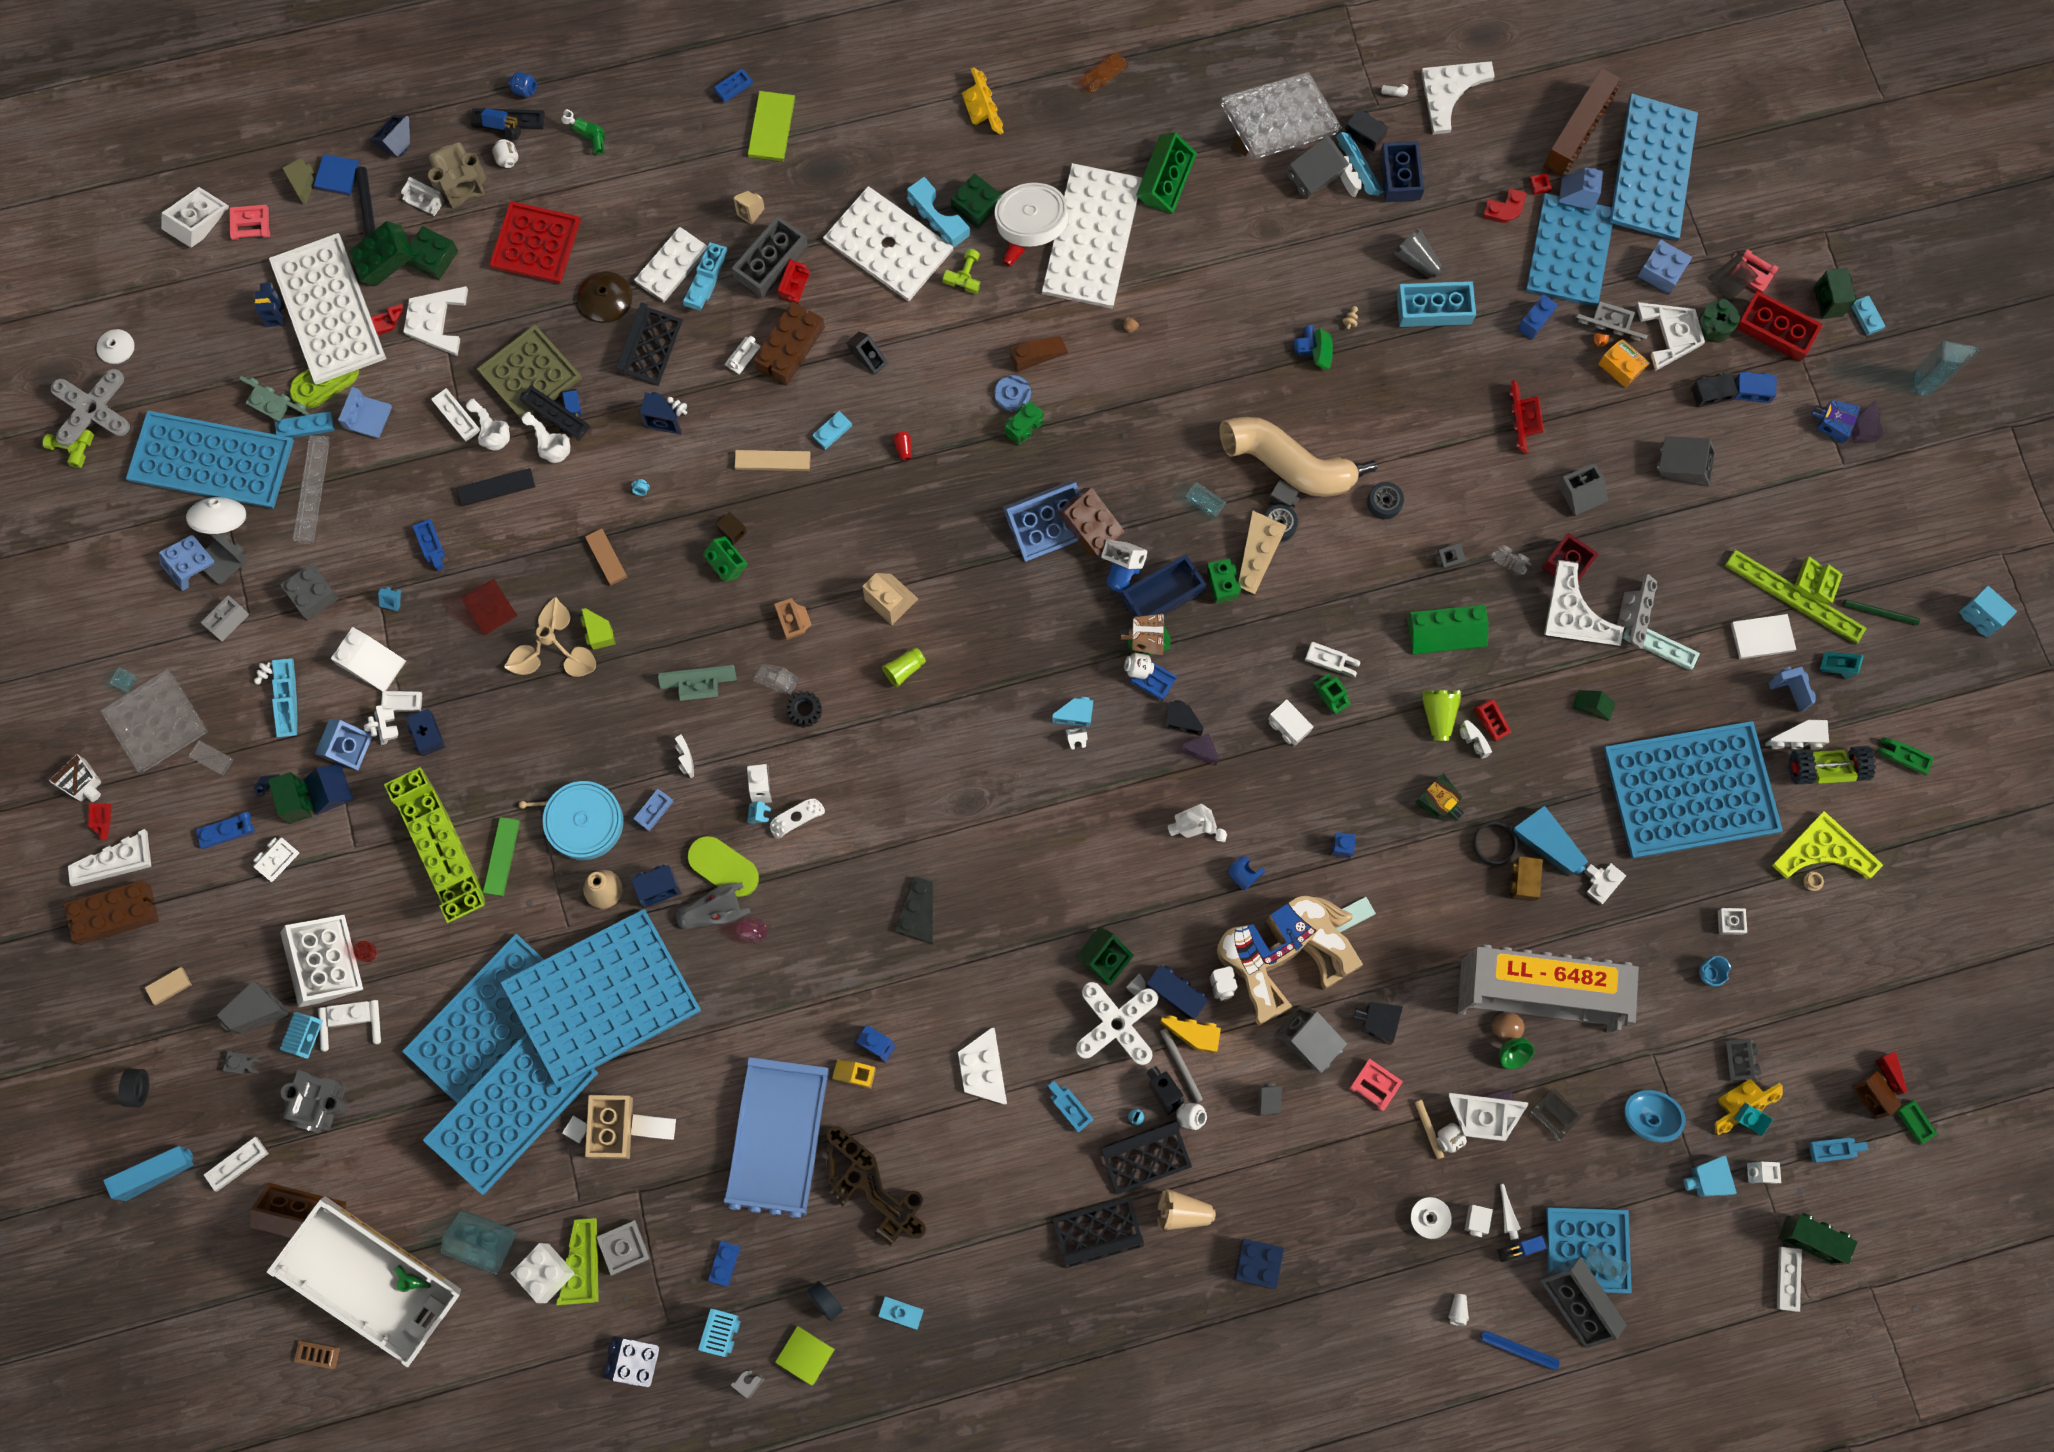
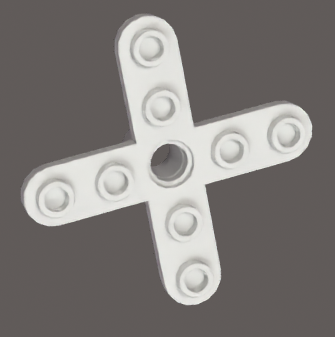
[1076,982,1158,1065]

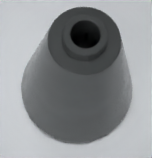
[1392,228,1442,278]

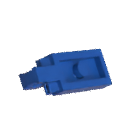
[413,519,445,571]

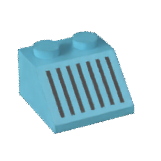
[698,1309,741,1357]

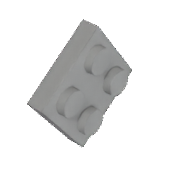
[596,1220,650,1276]

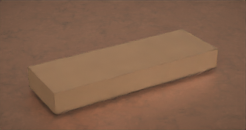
[585,529,628,586]

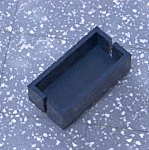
[1121,554,1206,618]

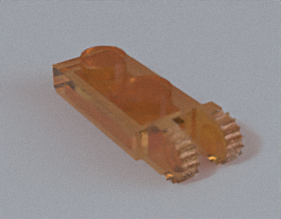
[1081,51,1128,93]

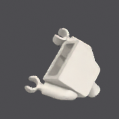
[1168,804,1227,842]

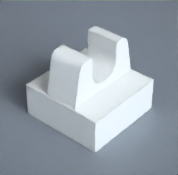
[1066,727,1088,749]

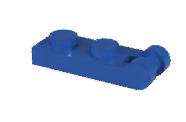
[196,812,255,849]

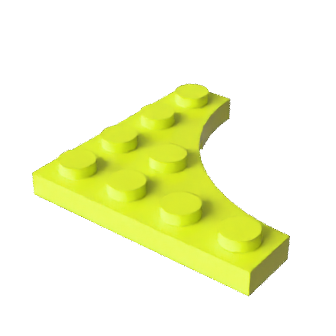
[1772,811,1883,880]

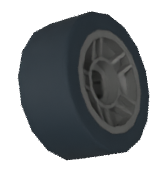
[1367,482,1404,520]
[806,1281,843,1321]

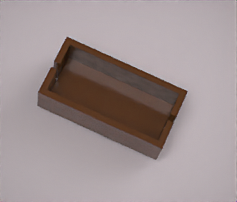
[754,301,825,386]
[64,880,159,945]

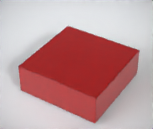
[1529,173,1552,195]

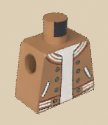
[1121,614,1164,655]

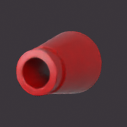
[1002,242,1026,267]
[893,432,911,460]

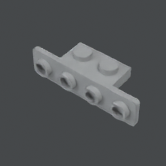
[1575,301,1648,341]
[1617,574,1657,649]

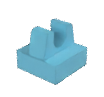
[747,801,771,824]

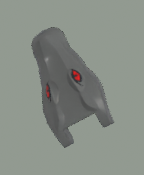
[676,882,751,929]

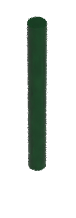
[1843,599,1920,626]

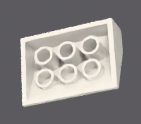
[280,915,363,1007]

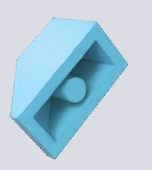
[1052,697,1093,728]

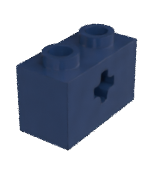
[406,708,446,756]

